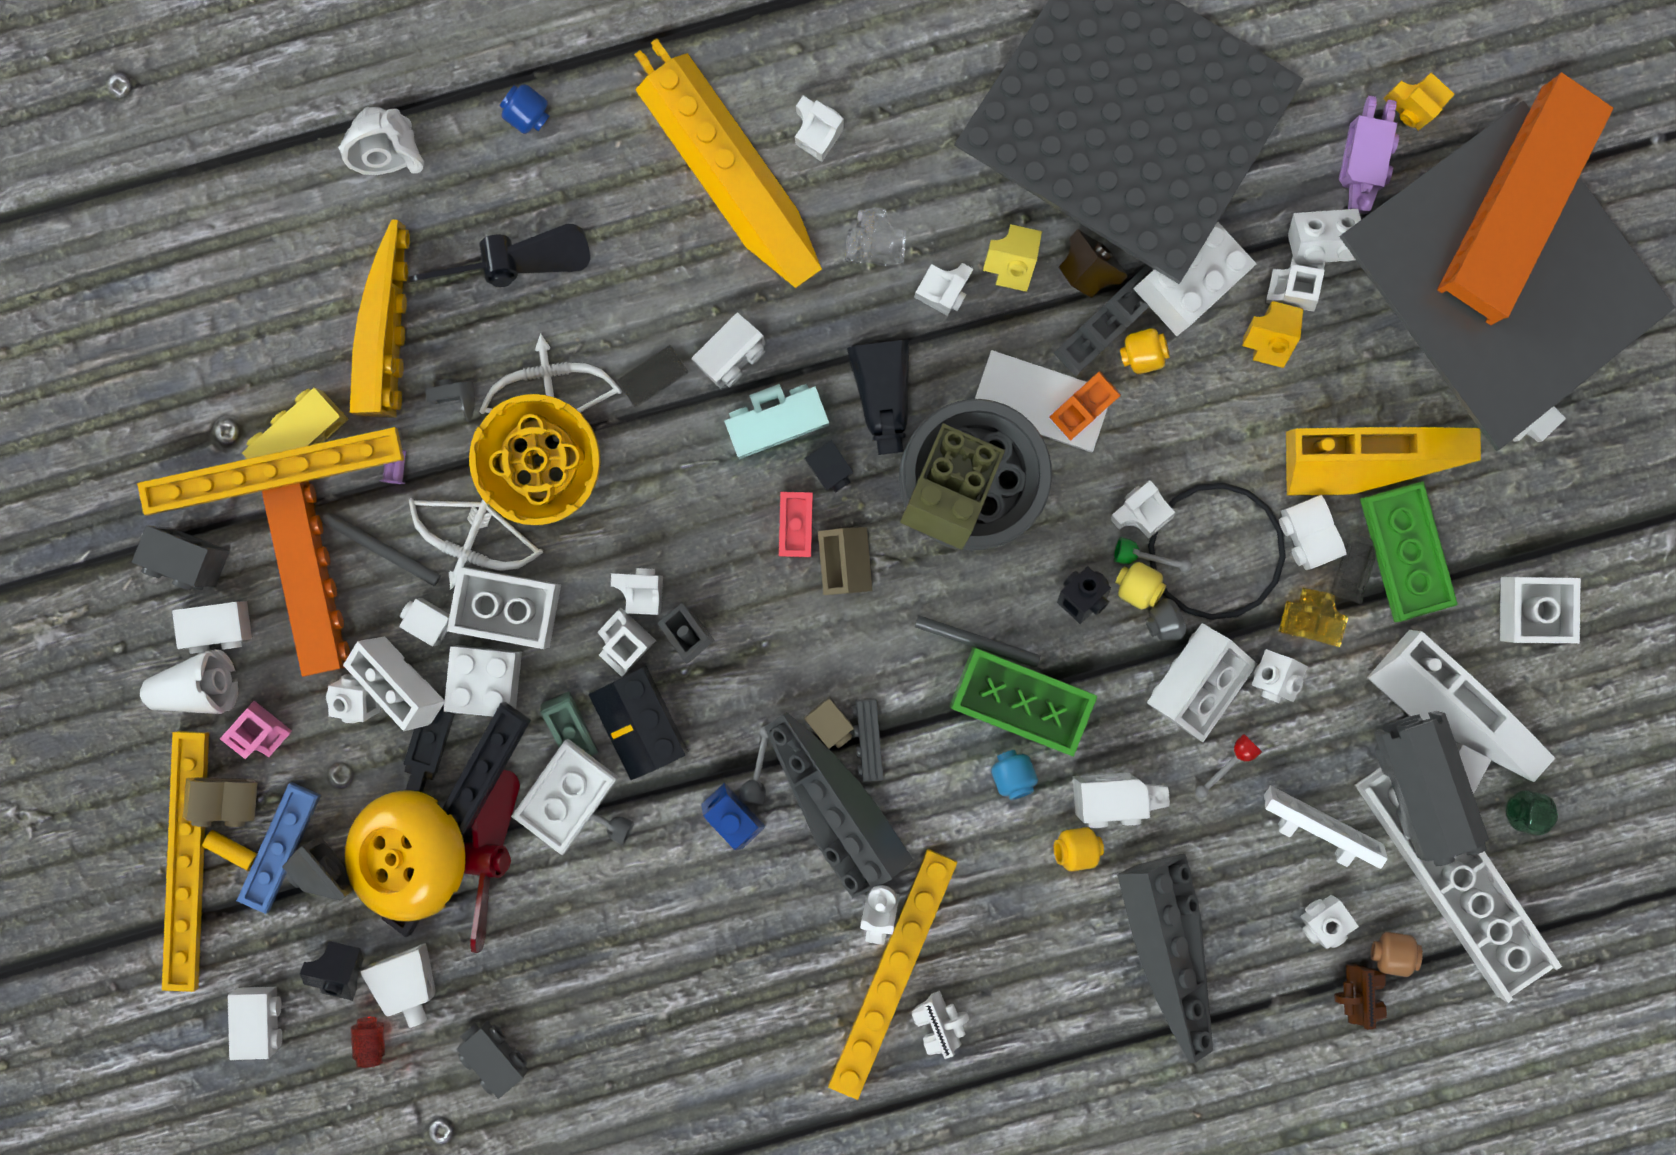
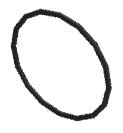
[1148,482,1286,620]

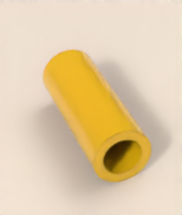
[202,830,257,871]

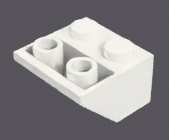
[691,313,766,389]

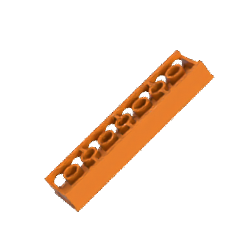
[1437,72,1614,326]

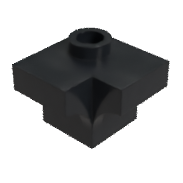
[300,941,364,1001]

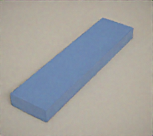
[236,782,321,914]

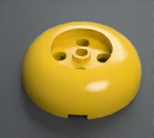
[469,394,601,525]
[345,790,465,922]

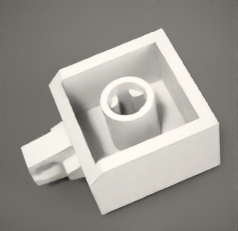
[1072,772,1170,828]

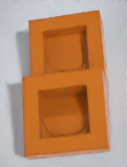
[1049,371,1121,441]

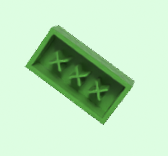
[950,647,1097,757]

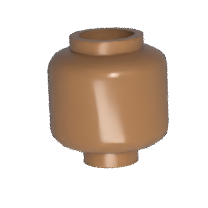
[1371,932,1423,977]

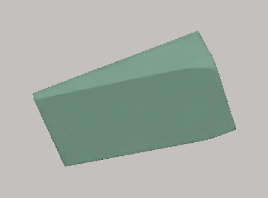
[540,692,598,756]

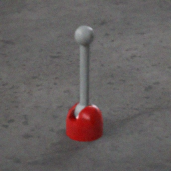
[1195,734,1262,798]

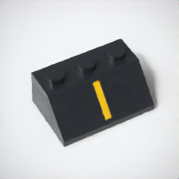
[588,666,689,780]

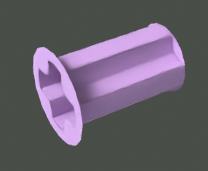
[379,450,406,484]

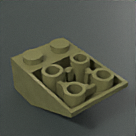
[900,423,1005,550]

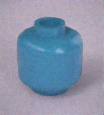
[991,750,1038,800]

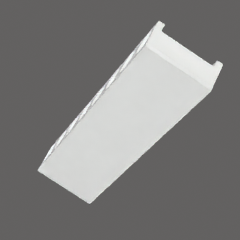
[1355,767,1562,1003]

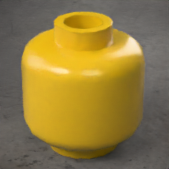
[1120,328,1170,374]
[1053,827,1104,872]

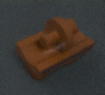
[1334,964,1387,1030]

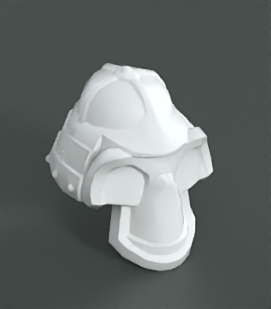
[338,107,424,175]

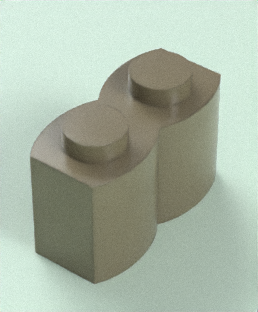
[183,777,258,827]

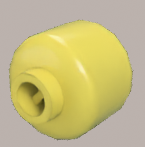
[1115,562,1166,610]

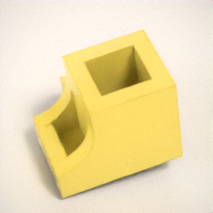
[983,224,1042,292]

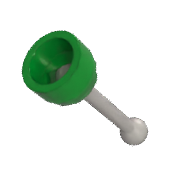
[1114,537,1192,572]

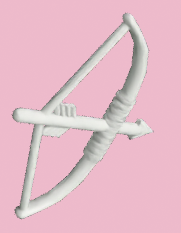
[479,333,622,442]
[409,498,543,590]

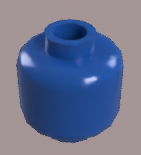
[499,84,549,134]

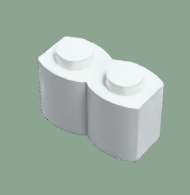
[1279,495,1347,570]

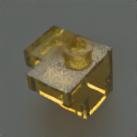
[1278,588,1348,647]

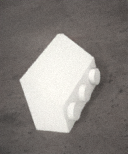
[1147,623,1257,742]

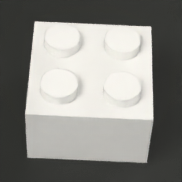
[1500,577,1581,644]
[444,645,522,717]

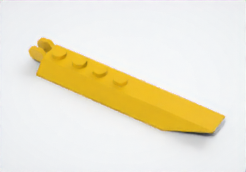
[634,38,822,288]

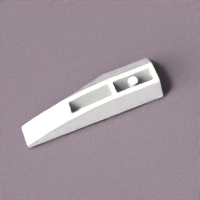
[1367,630,1555,782]

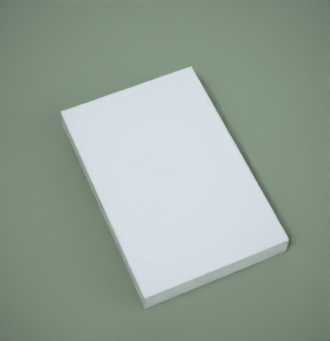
[511,739,619,855]

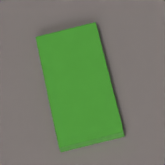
[1360,481,1458,622]

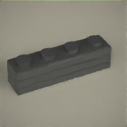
[852,698,883,782]

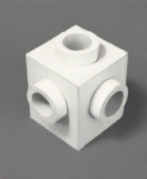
[1251,649,1308,703]
[326,674,380,723]
[1300,895,1359,949]

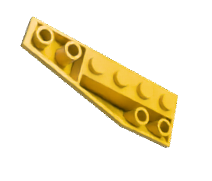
[350,219,410,418]
[1286,427,1481,496]

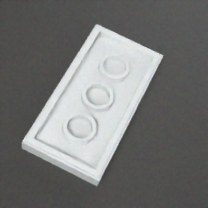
[975,350,1108,453]

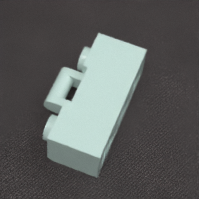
[724,384,829,459]

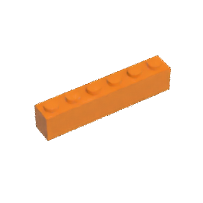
[262,481,350,677]

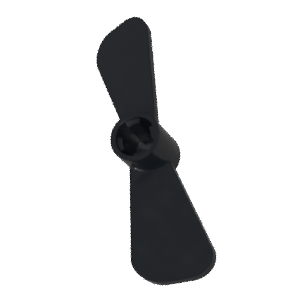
[407,224,590,287]

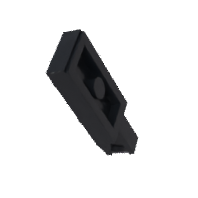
[404,707,455,793]

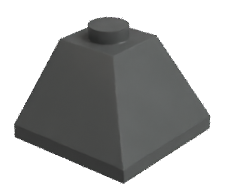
[282,837,354,901]

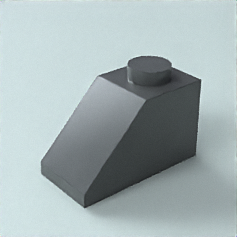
[657,603,715,664]

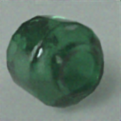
[1505,790,1558,835]

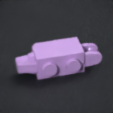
[1339,96,1399,214]

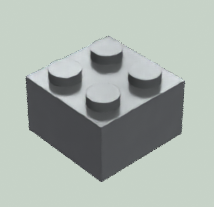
[132,525,230,590]

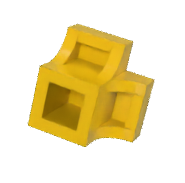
[1383,73,1455,131]
[1242,301,1303,368]

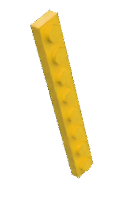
[137,427,404,515]
[162,731,209,992]
[828,849,957,1100]

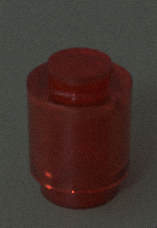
[351,1017,385,1068]

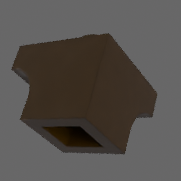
[1058,229,1128,298]

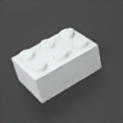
[1133,222,1256,336]
[447,567,561,649]

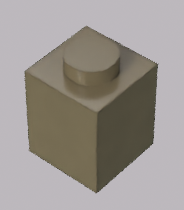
[804,696,854,749]

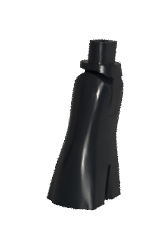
[847,340,909,455]

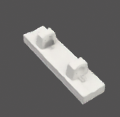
[1264,785,1388,869]

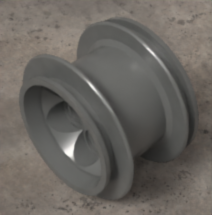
[899,399,1052,551]

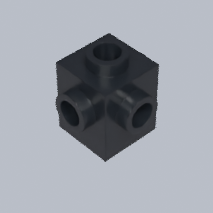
[1057,566,1111,624]

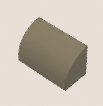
[818,527,873,595]

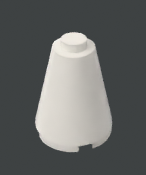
[140,649,239,714]

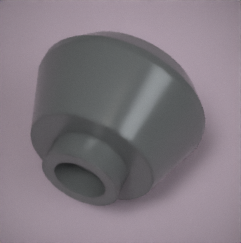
[1145,598,1186,640]

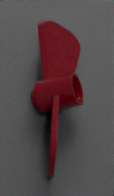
[464,770,520,953]

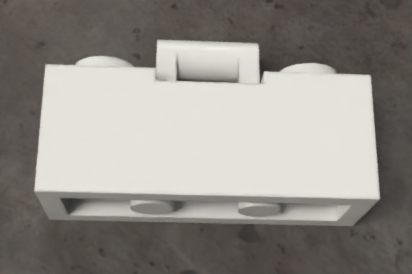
[343,636,445,731]

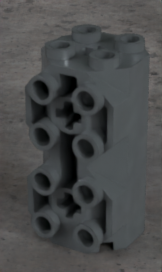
[1374,711,1489,866]

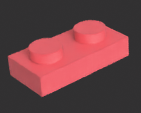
[779,492,813,557]

